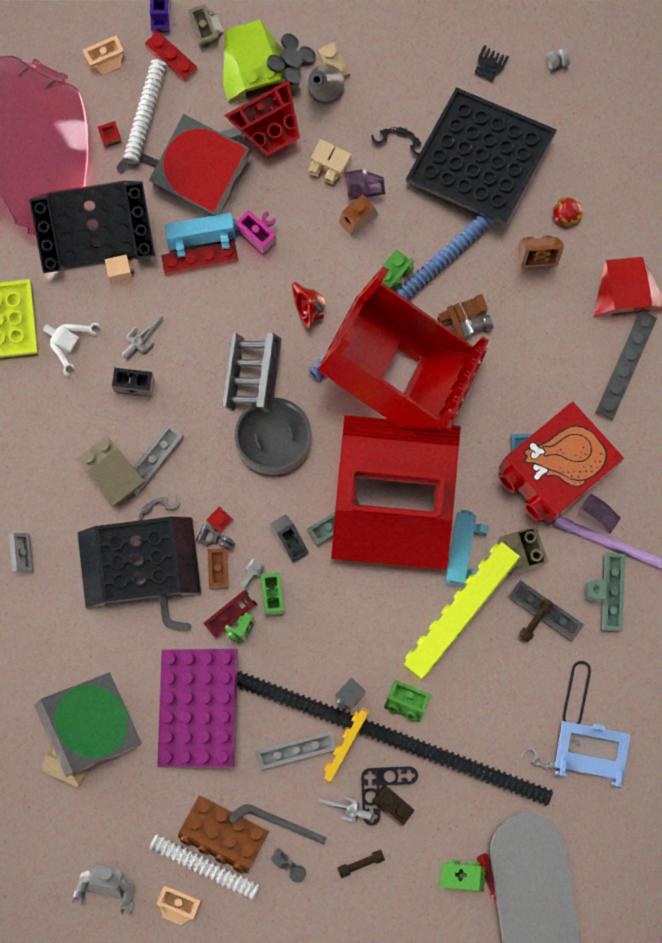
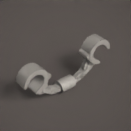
[137,496,180,542]
[522,739,581,770]

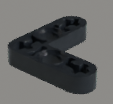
[361,766,418,826]

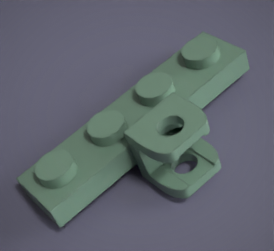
[584,552,625,632]

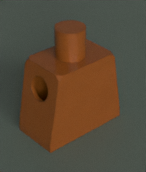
[339,195,378,236]

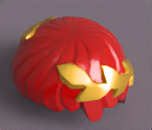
[553,197,583,227]

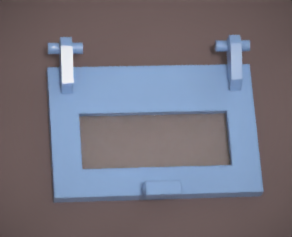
[555,721,631,788]

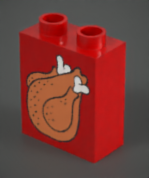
[499,401,624,525]

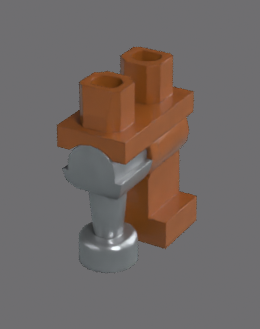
[437,294,493,340]

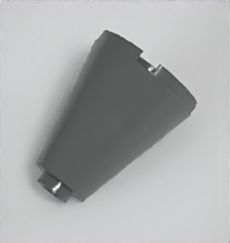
[308,64,344,102]

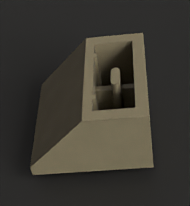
[498,526,548,577]

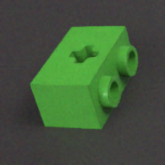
[260,572,285,616]
[441,860,486,892]

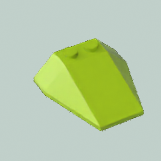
[223,20,291,103]

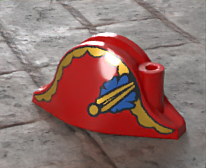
[292,282,325,329]

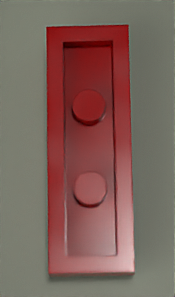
[145,31,198,82]

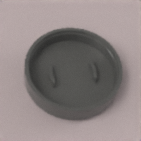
[235,398,312,475]

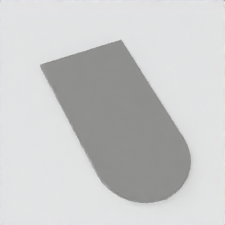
[490,812,580,943]

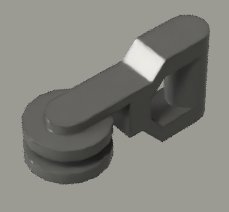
[196,524,236,551]
[271,848,306,883]

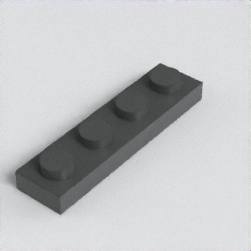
[509,580,584,641]

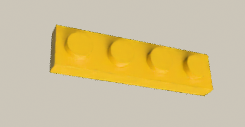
[324,707,370,782]

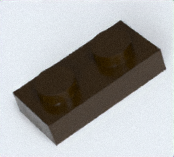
[372,785,415,826]

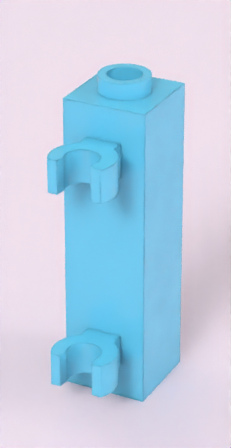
[164,212,238,257]
[445,510,488,586]

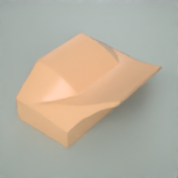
[83,35,124,75]
[157,886,201,926]

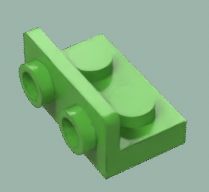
[376,249,414,290]
[225,613,256,643]
[384,680,431,722]

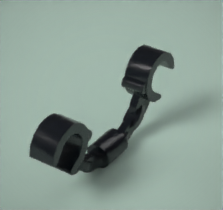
[371,127,421,158]

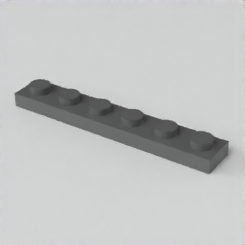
[595,311,657,420]

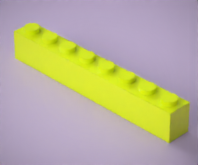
[404,542,521,679]

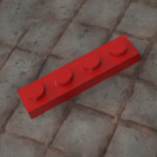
[161,241,239,275]

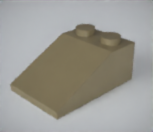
[77,435,145,506]

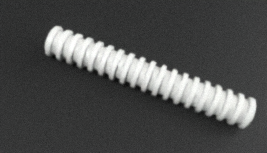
[123,59,167,164]
[150,834,260,900]

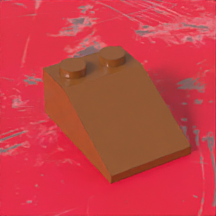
[519,235,564,267]

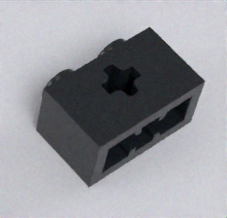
[112,367,154,396]

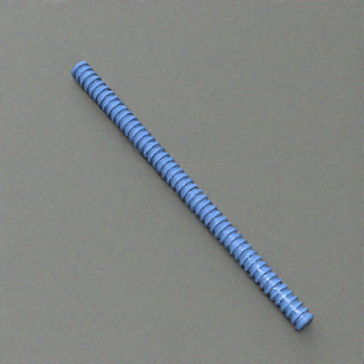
[309,197,523,380]

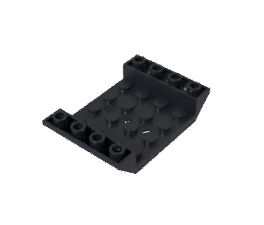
[29,180,155,273]
[77,516,201,608]

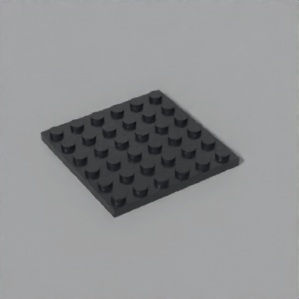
[406,87,557,226]

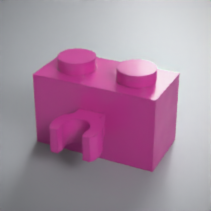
[236,210,276,254]

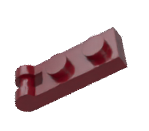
[203,590,258,639]

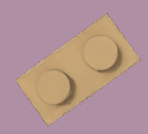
[317,42,350,79]

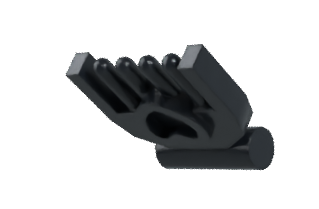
[475,45,509,81]

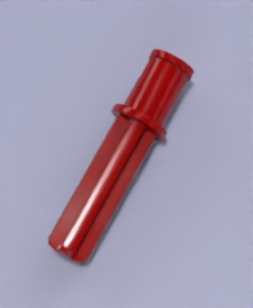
[477,853,498,908]

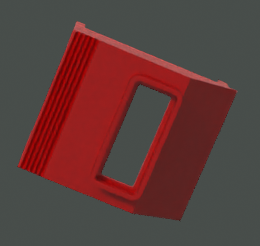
[317,266,489,429]
[331,415,461,570]

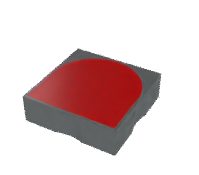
[149,114,252,215]

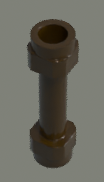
[519,598,555,642]
[337,849,385,879]

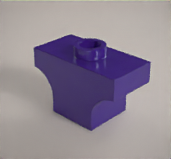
[150,0,170,31]

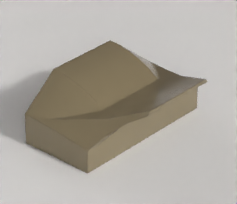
[188,4,224,45]

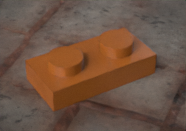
[208,548,229,588]

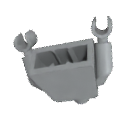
[72,865,134,915]

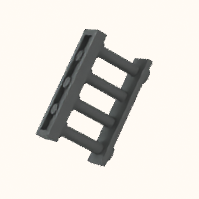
[222,333,282,412]

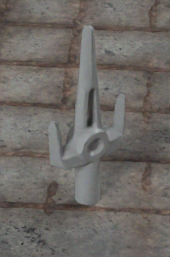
[121,316,163,359]
[318,796,374,823]

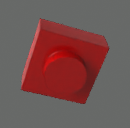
[98,121,121,146]
[206,506,233,534]

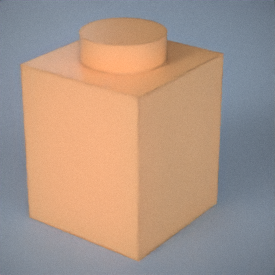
[104,255,134,282]

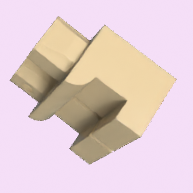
[309,139,352,184]

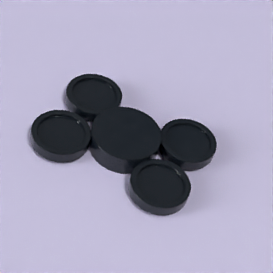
[266,33,316,85]

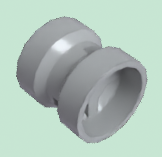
[547,47,570,69]

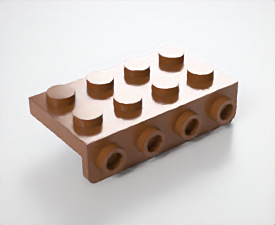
[178,795,269,873]

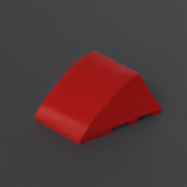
[224,80,300,156]
[593,257,662,317]

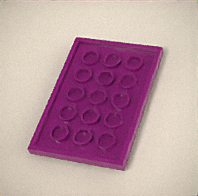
[157,649,238,768]

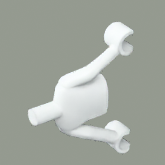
[43,323,100,377]

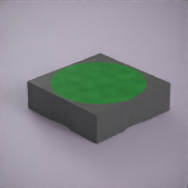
[34,672,142,777]

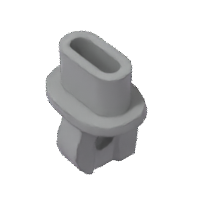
[240,559,264,588]

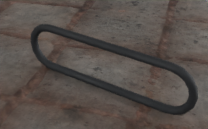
[563,661,591,724]

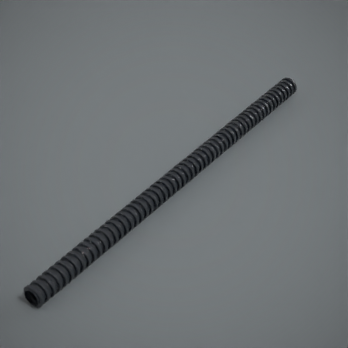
[237,670,553,806]

